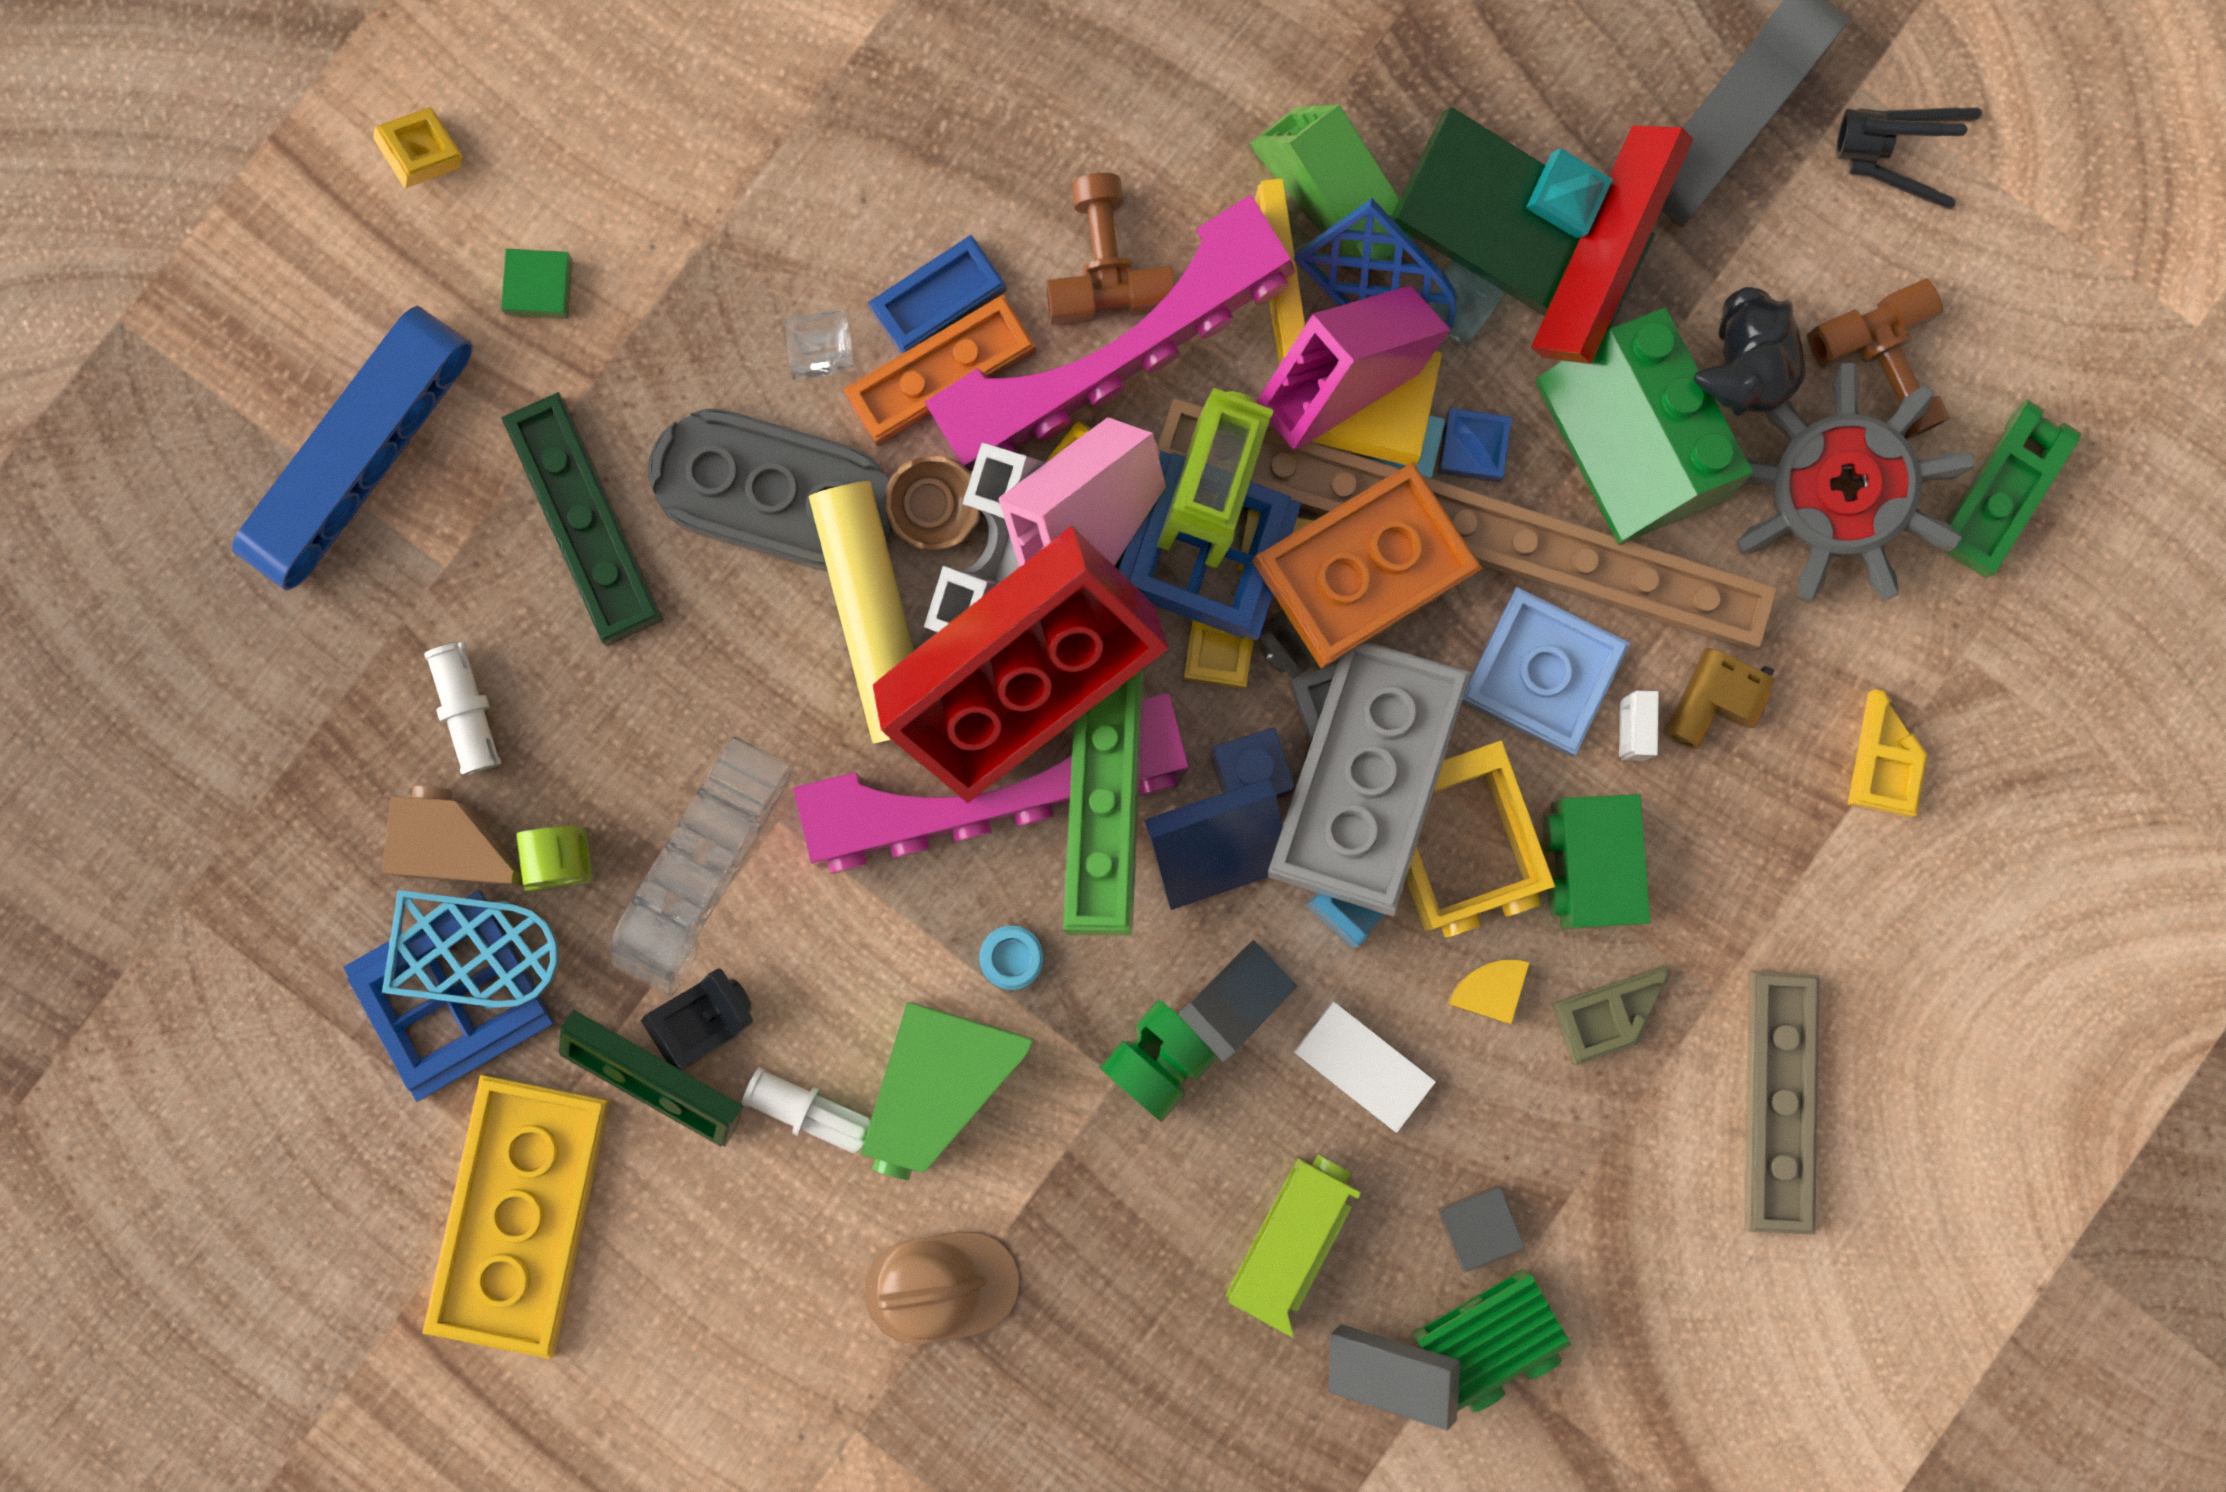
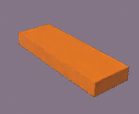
[843,294,1036,447]

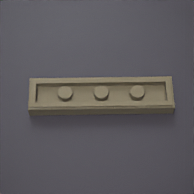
[1745,972,1819,1235]

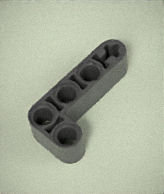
[1661,0,1852,227]

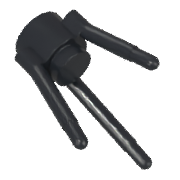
[1836,107,1982,209]

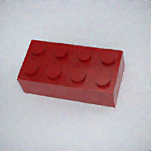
[872,526,1169,803]

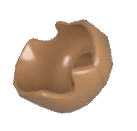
[884,455,980,551]

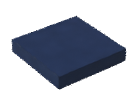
[1144,778,1283,910]

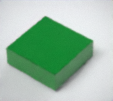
[501,249,572,319]

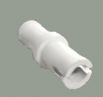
[424,642,502,776]

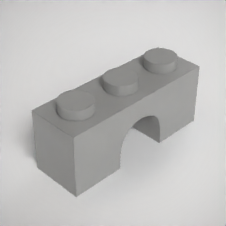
[924,442,1045,632]

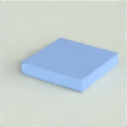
[1462,587,1630,757]

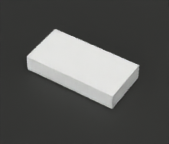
[1293,1002,1436,1133]

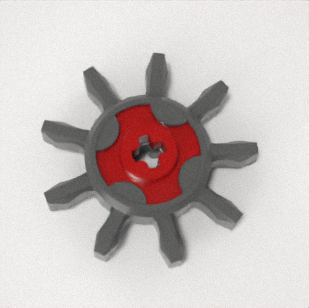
[1735,363,1975,603]

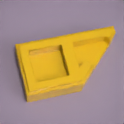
[1847,689,1928,818]

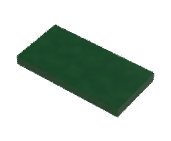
[1391,107,1656,330]

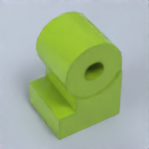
[516,825,593,892]

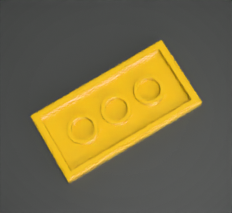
[422,1075,611,1359]

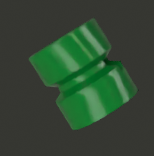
[1099,999,1218,1123]

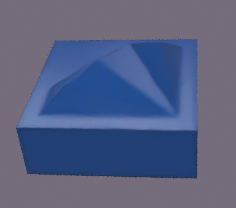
[1438,408,1512,483]

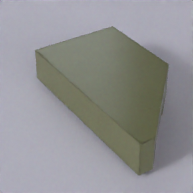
[1551,966,1670,1065]

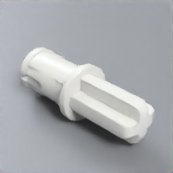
[742,1067,871,1153]

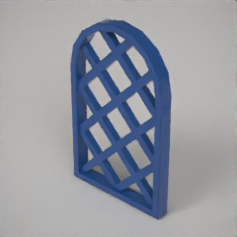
[1294,198,1458,331]

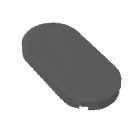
[648,409,893,571]

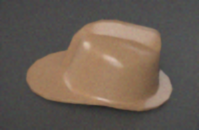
[864,1232,1019,1344]

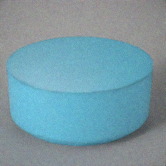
[979,926,1044,990]

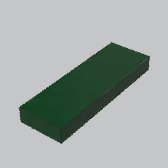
[558,1009,743,1147]

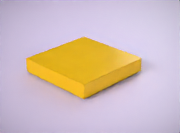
[1311,351,1442,467]

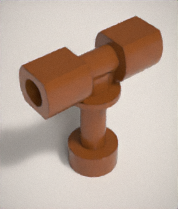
[1046,173,1175,325]
[1806,278,1950,440]

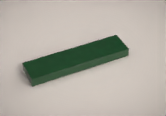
[501,392,664,646]

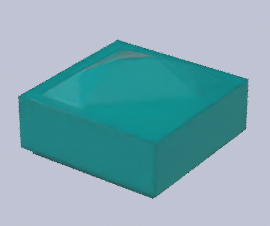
[1526,148,1613,239]

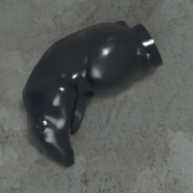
[1693,287,1806,416]

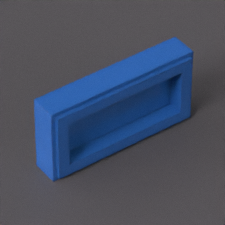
[868,235,1007,354]

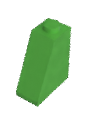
[1249,104,1413,271]
[861,1002,1033,1180]

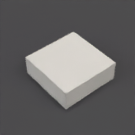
[1619,690,1659,762]

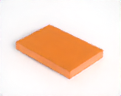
[1252,462,1483,669]

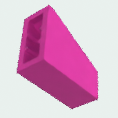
[1256,285,1451,450]

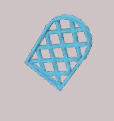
[382,890,559,1009]

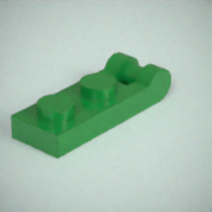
[1941,399,2081,578]

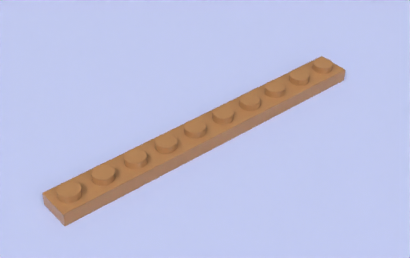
[1158,398,1777,651]

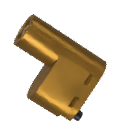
[1664,648,1775,749]

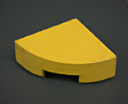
[1447,960,1529,1024]

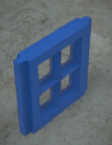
[1118,450,1301,641]
[343,890,555,1102]

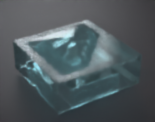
[1429,260,1506,347]

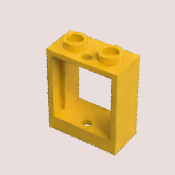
[1406,740,1555,938]

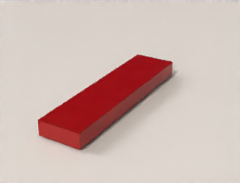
[1531,125,1693,364]

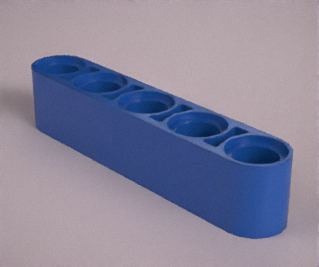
[232,306,473,590]

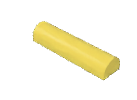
[809,481,915,744]

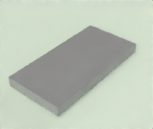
[1268,642,1471,917]

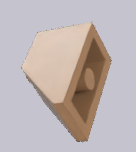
[382,786,524,887]

